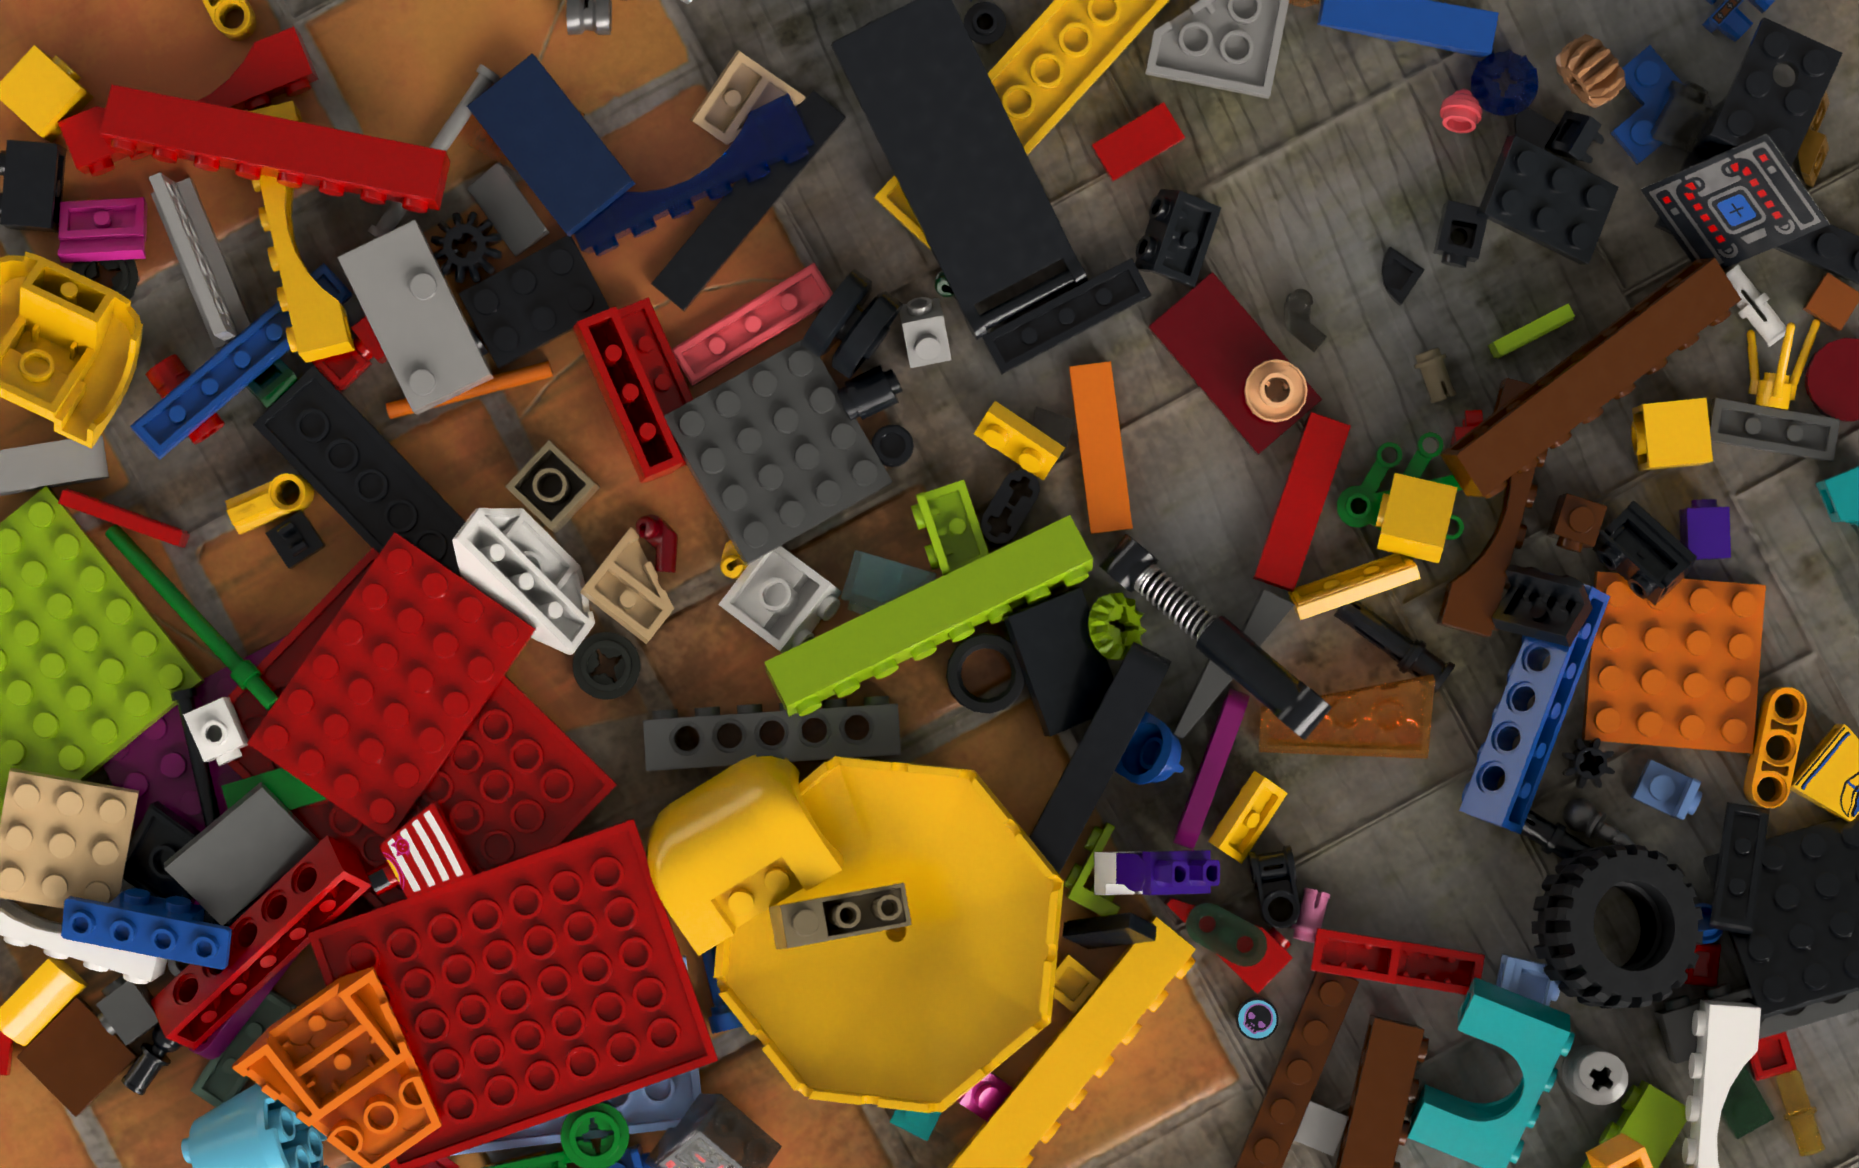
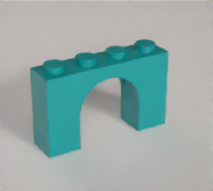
[1408,977,1575,1168]

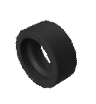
[946,633,1025,714]

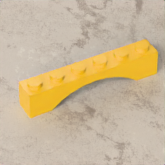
[248,101,355,363]

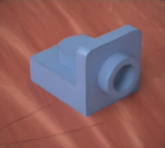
[1631,759,1703,820]

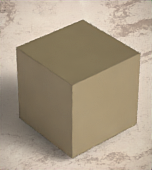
[505,440,600,533]

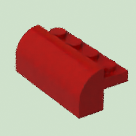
[573,297,694,483]

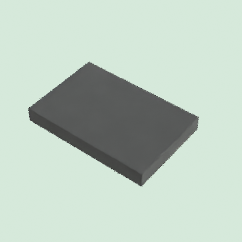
[164,782,319,926]

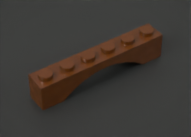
[1436,378,1548,637]

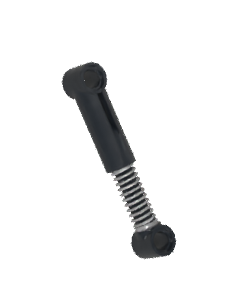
[1099,534,1333,740]

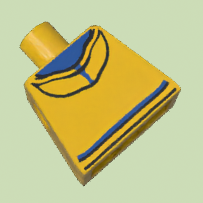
[1790,724,1859,822]

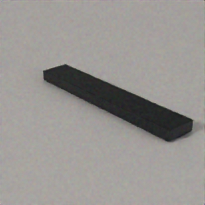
[651,90,846,312]

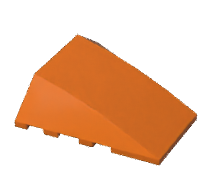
[232,967,442,1168]

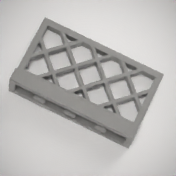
[149,172,252,350]

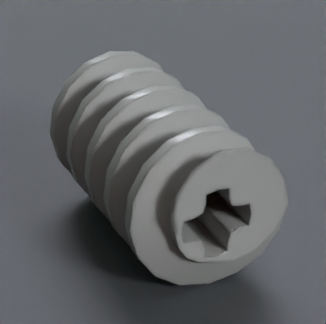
[1562,1045,1628,1105]

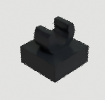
[1545,110,1604,163]
[265,510,326,569]

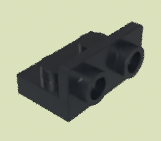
[1135,189,1222,287]

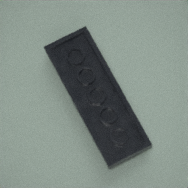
[253,366,466,577]

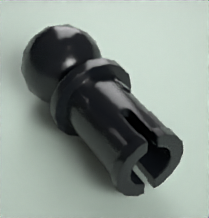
[121,1023,183,1095]

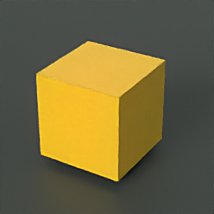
[0,45,94,143]
[1631,398,1713,471]
[1376,473,1458,563]

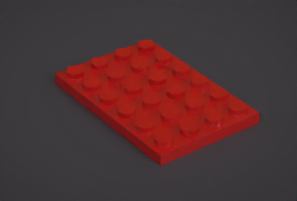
[247,532,536,839]

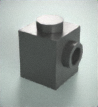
[96,976,159,1046]

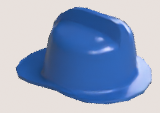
[1114,711,1184,785]

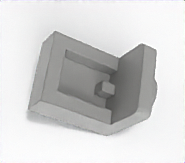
[899,297,952,368]

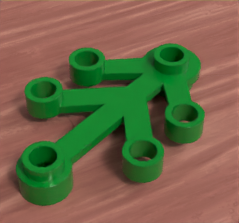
[1336,432,1464,540]

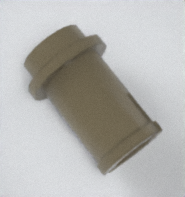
[1414,347,1457,404]

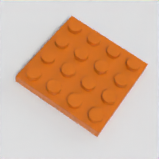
[1582,571,1766,754]

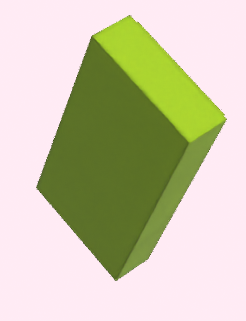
[1488,303,1575,359]

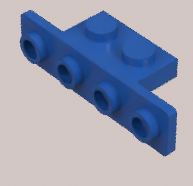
[61,888,232,970]

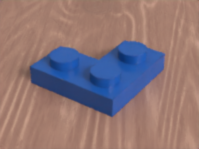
[1610,45,1704,165]

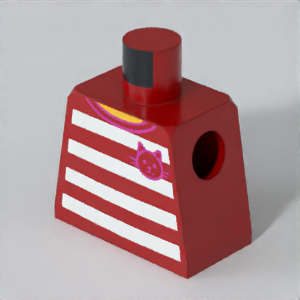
[367,803,476,899]

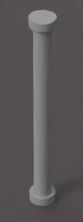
[367,64,501,238]

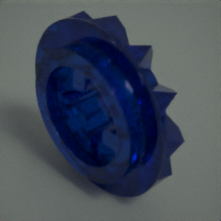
[1471,49,1539,116]

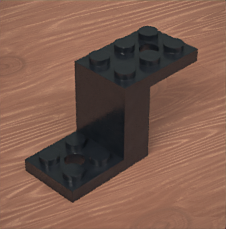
[1654,17,1843,235]

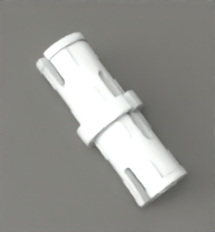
[1726,264,1786,347]

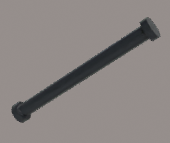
[171,687,220,828]

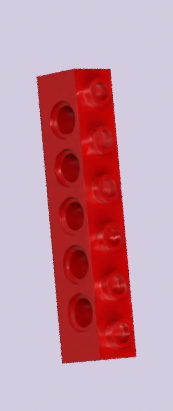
[150,835,372,1050]

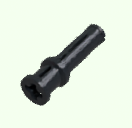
[1333,601,1455,695]

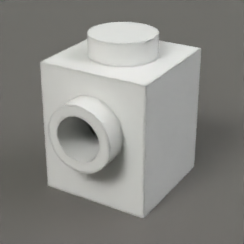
[183,697,248,766]

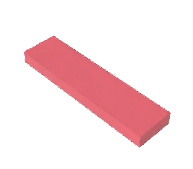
[672,263,833,387]

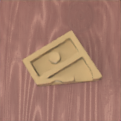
[690,50,806,145]
[580,527,674,644]

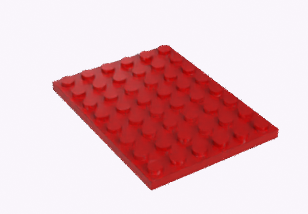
[227,548,618,908]
[307,818,718,1168]

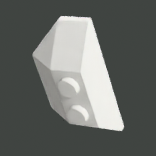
[452,508,595,655]

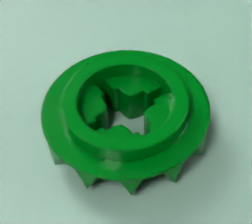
[561,1102,629,1168]

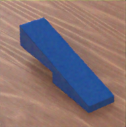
[1317,0,1499,58]

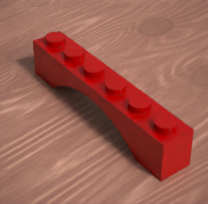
[58,26,319,176]

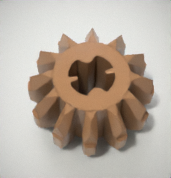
[1555,34,1626,108]

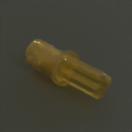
[1776,1070,1826,1156]

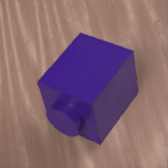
[1679,499,1731,560]

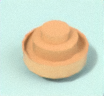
[1244,359,1308,423]

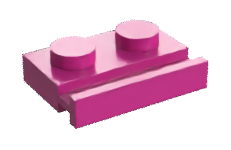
[58,197,148,263]

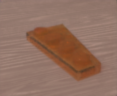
[1258,674,1435,759]

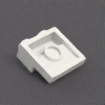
[718,546,842,653]

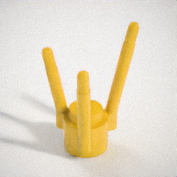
[1747,319,1820,410]

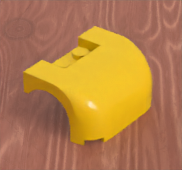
[0,251,143,449]
[646,754,844,956]

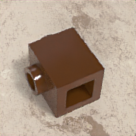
[1546,493,1607,553]

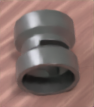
[566,0,612,35]

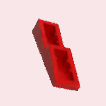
[1253,412,1351,592]
[1310,928,1485,995]

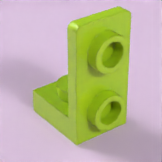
[1064,822,1121,916]

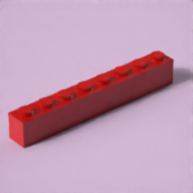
[100,84,450,213]

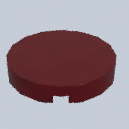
[1805,338,1859,422]

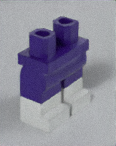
[1094,850,1220,895]

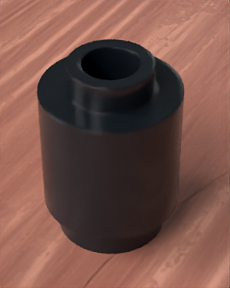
[837,364,903,420]

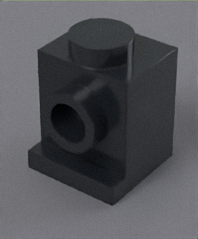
[1433,200,1487,268]

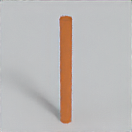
[386,361,553,419]

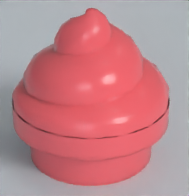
[1440,88,1483,133]

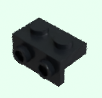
[1492,564,1593,647]

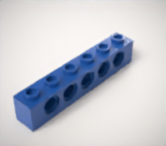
[1459,573,1610,834]

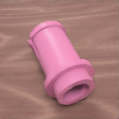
[1291,888,1330,943]

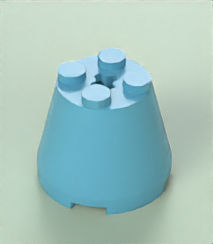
[181,1084,329,1168]

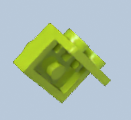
[911,480,989,576]

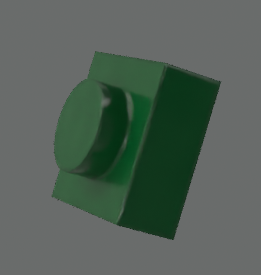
[246,358,298,408]

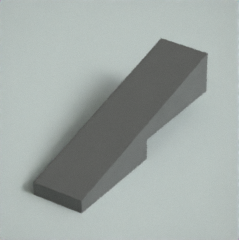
[1172,589,1295,739]

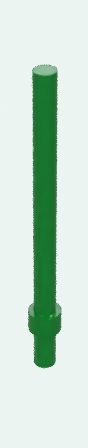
[105,524,279,710]

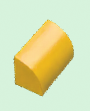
[0,957,88,1046]

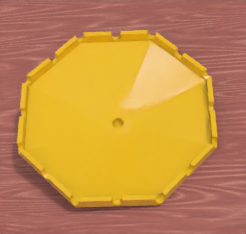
[713,756,1064,1113]

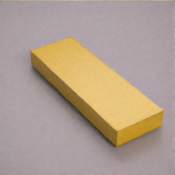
[1288,553,1421,620]

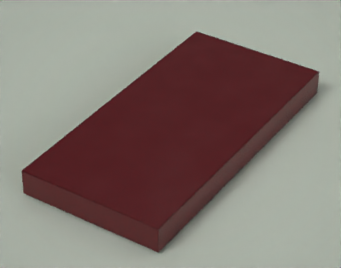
[1148,272,1322,455]

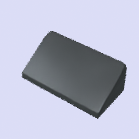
[467,162,550,257]

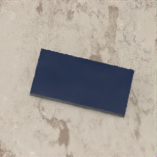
[467,53,636,237]

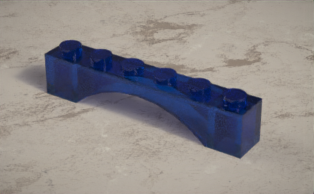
[574,93,815,256]

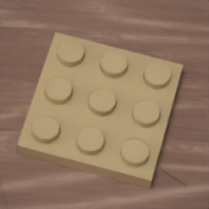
[0,768,139,909]

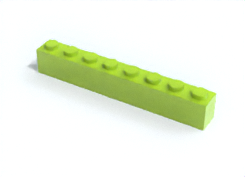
[764,515,1093,717]

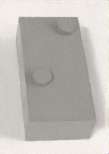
[337,220,494,415]

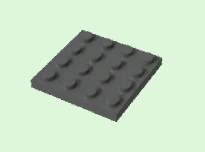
[664,340,893,566]

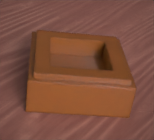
[1803,272,1859,331]

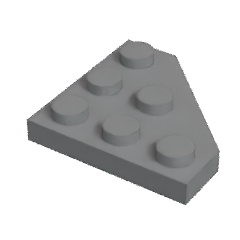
[1145,0,1289,99]

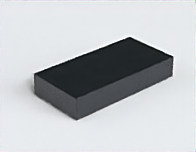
[1062,912,1157,949]

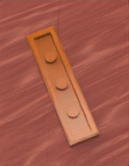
[1069,361,1133,534]

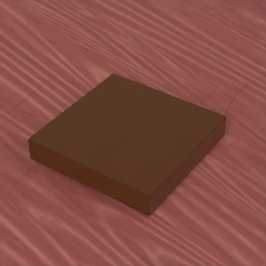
[17,996,139,1117]

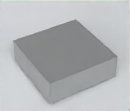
[1294,1100,1349,1156]

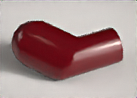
[635,514,678,573]

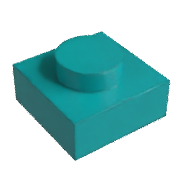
[889,1109,942,1141]

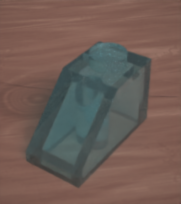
[841,550,937,614]

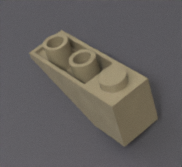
[769,883,912,949]

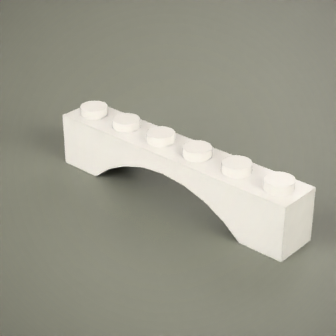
[0,898,168,984]
[1682,1000,1761,1168]

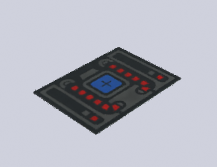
[1641,134,1829,269]

